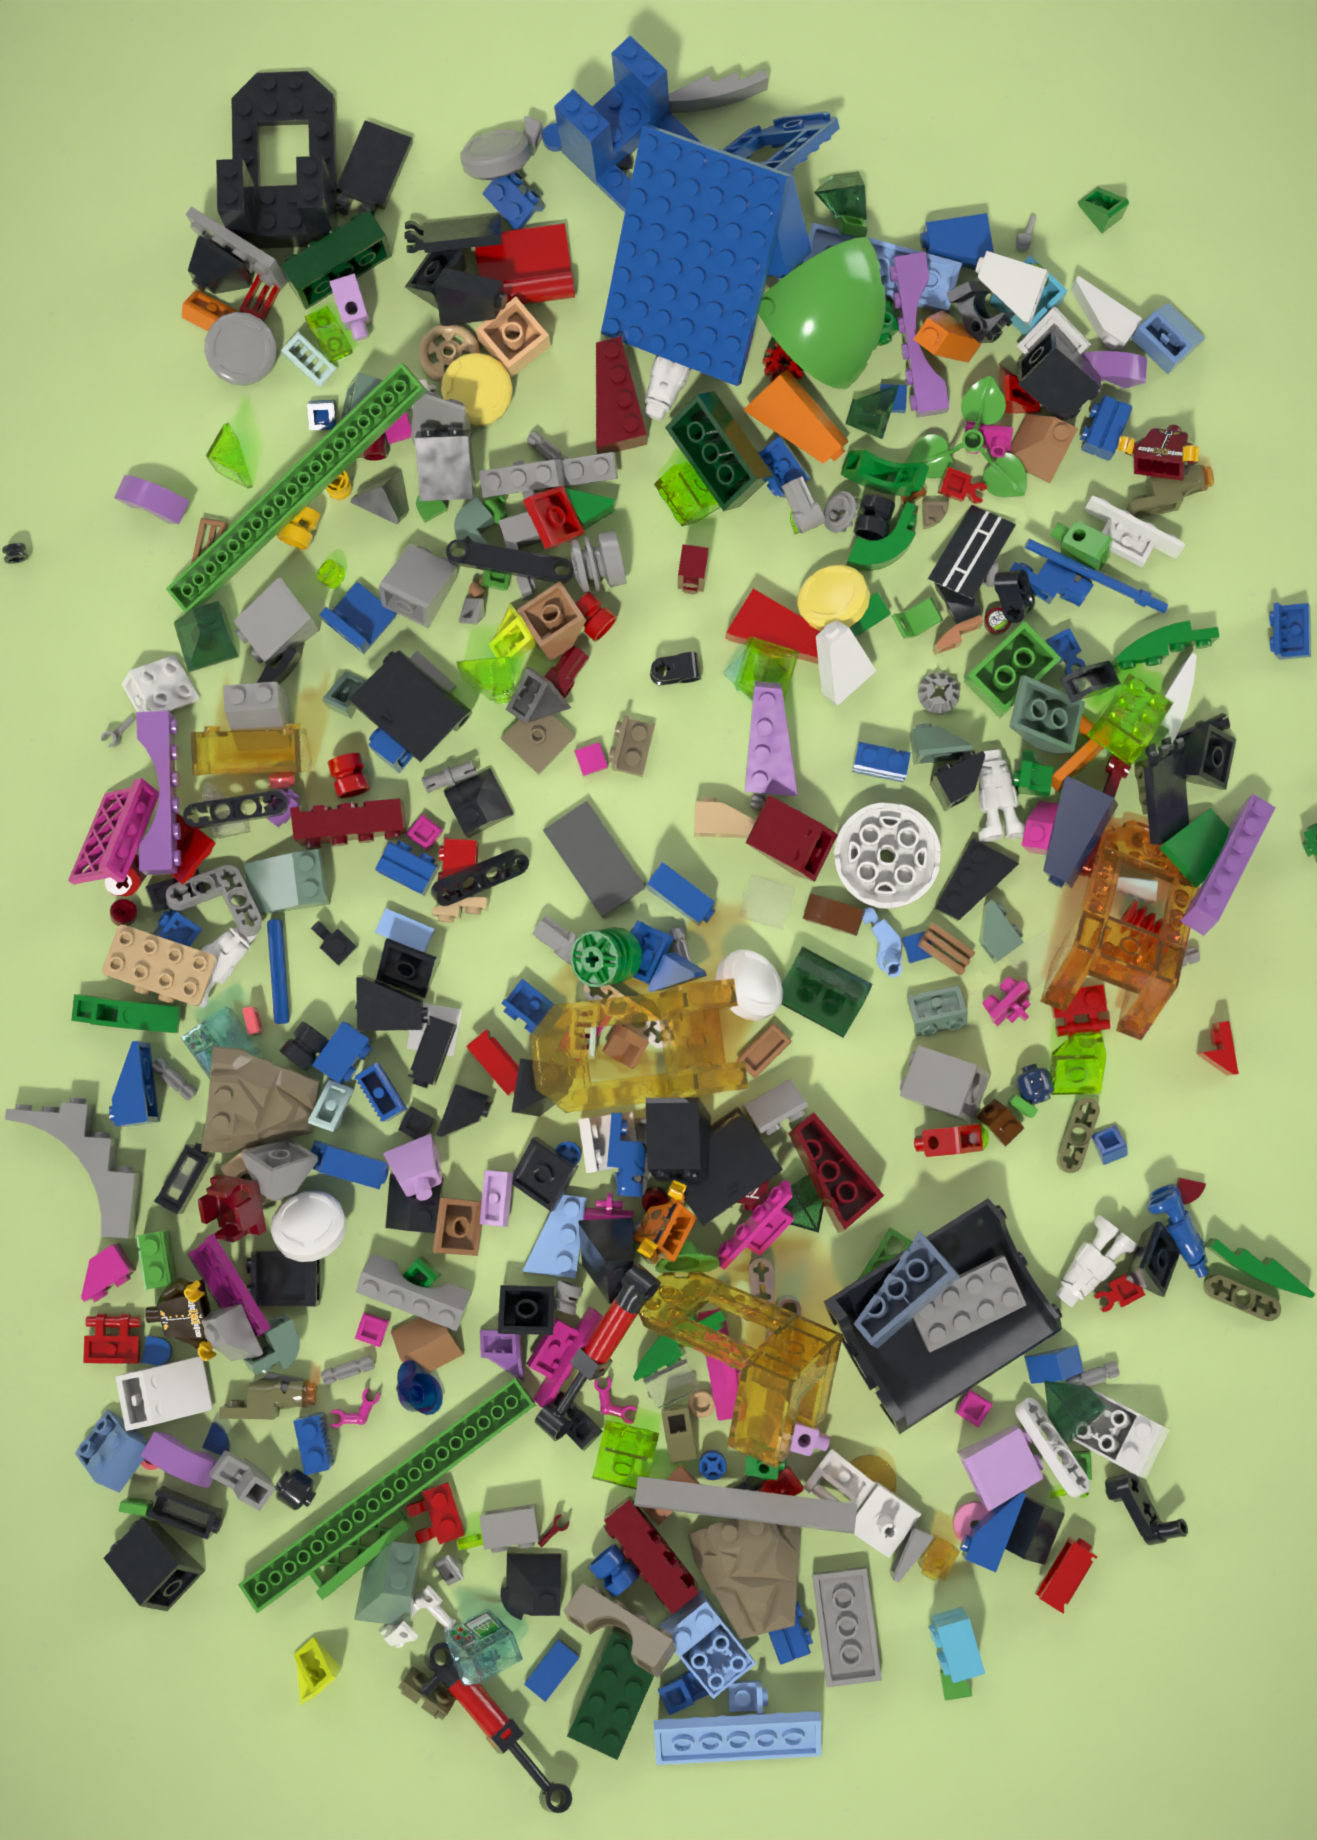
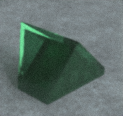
[814,171,867,222]
[845,384,899,439]
[784,1174,824,1233]
[1044,1380,1108,1444]

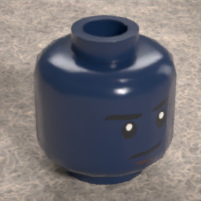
[1015,1064,1055,1105]

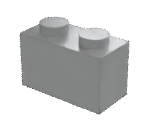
[480,1504,540,1553]

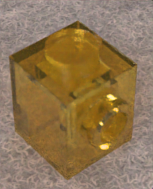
[917,1533,960,1581]

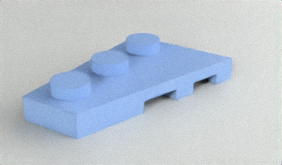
[523,1195,587,1279]

